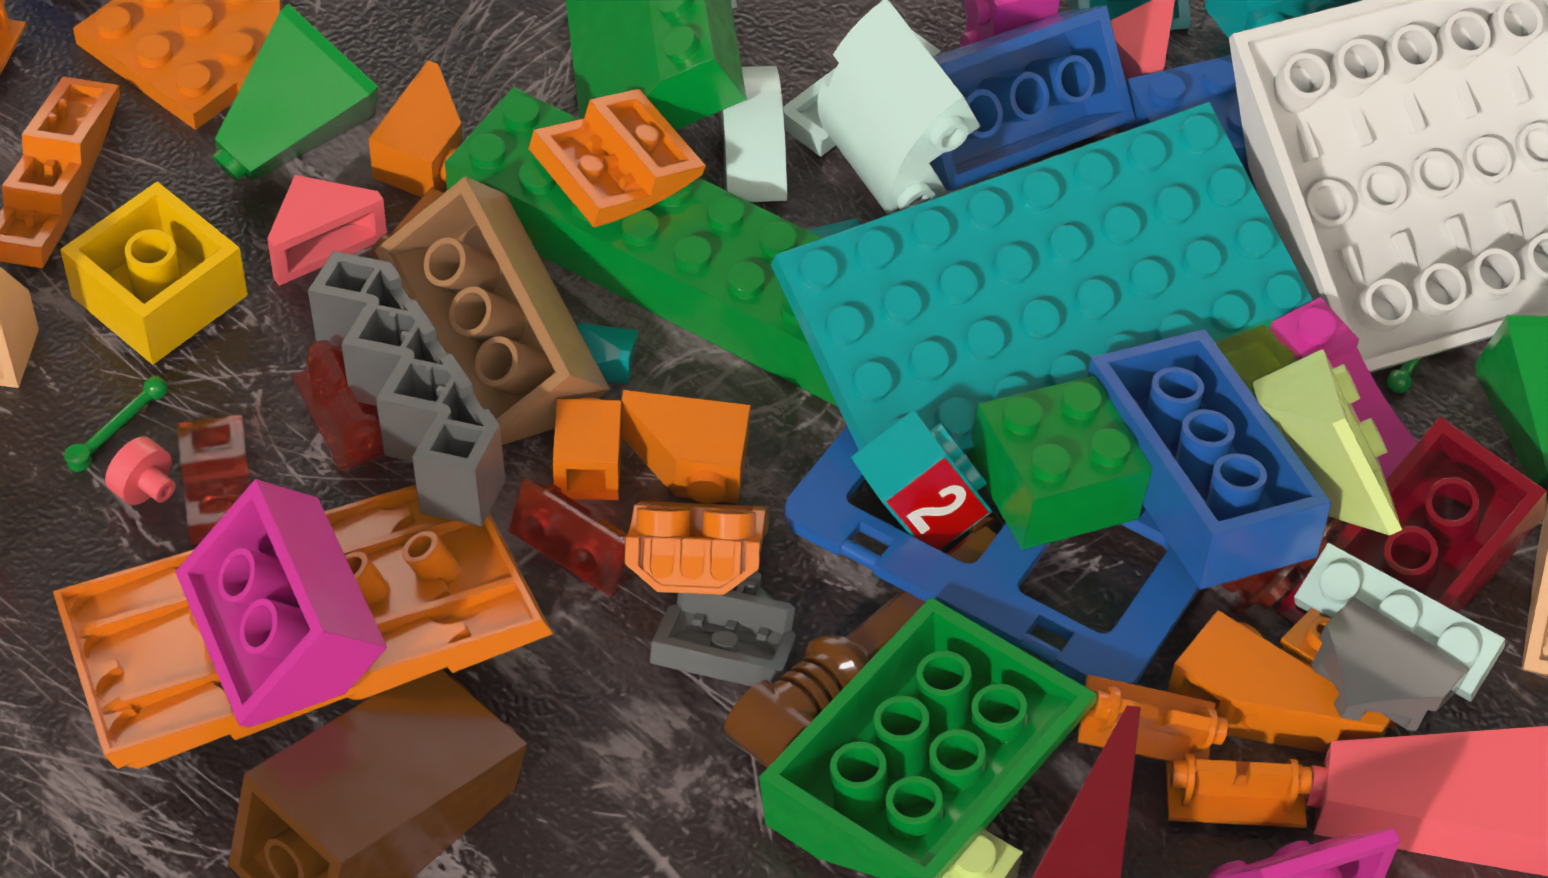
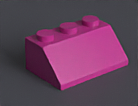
[175,479,387,728]

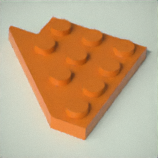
[73,0,282,130]

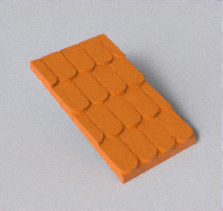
[53,485,553,769]

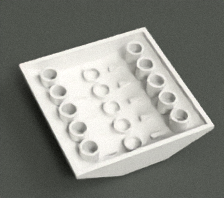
[1229,0,1548,373]

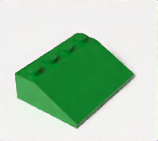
[566,0,747,131]
[759,597,1097,878]

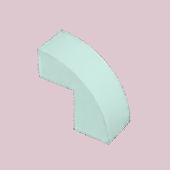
[719,66,787,202]

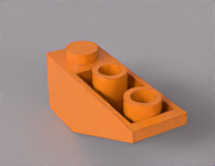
[1167,610,1391,754]

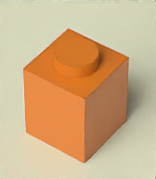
[553,397,621,500]

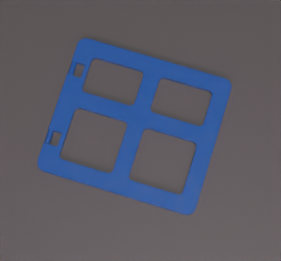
[784,378,1257,686]

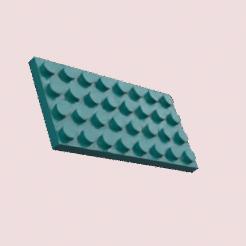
[771,102,1313,455]

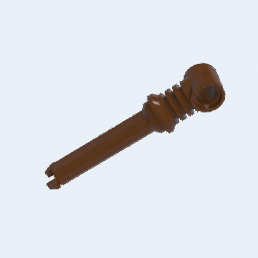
[724,517,997,768]

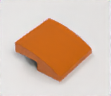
[528,89,706,227]

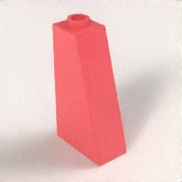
[1305,726,1548,877]

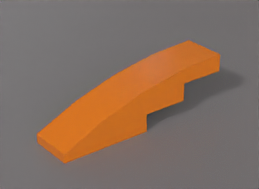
[0,77,120,268]

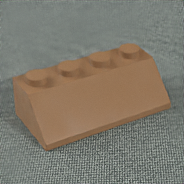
[374,176,610,445]

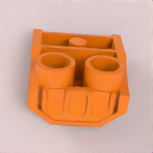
[625,501,770,595]

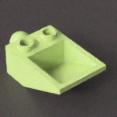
[1253,349,1402,535]

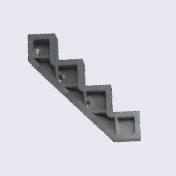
[308,251,506,527]

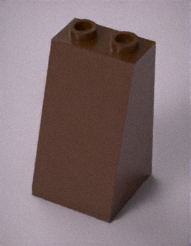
[228,669,527,878]

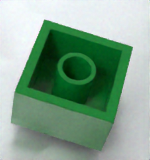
[968,375,1153,550]

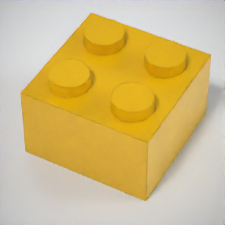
[60,181,248,365]

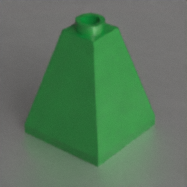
[212,4,378,182]
[1475,315,1548,496]

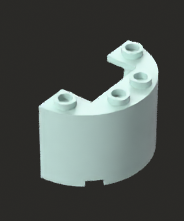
[817,0,1002,215]

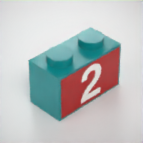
[850,410,992,551]

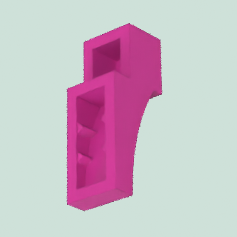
[1263,297,1418,480]

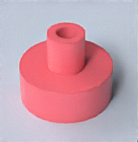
[105,436,176,505]

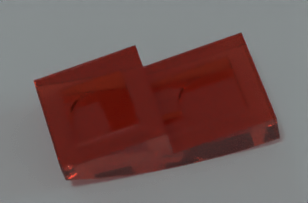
[177,415,251,545]

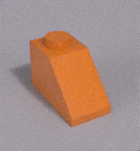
[368,60,463,198]
[622,390,750,504]

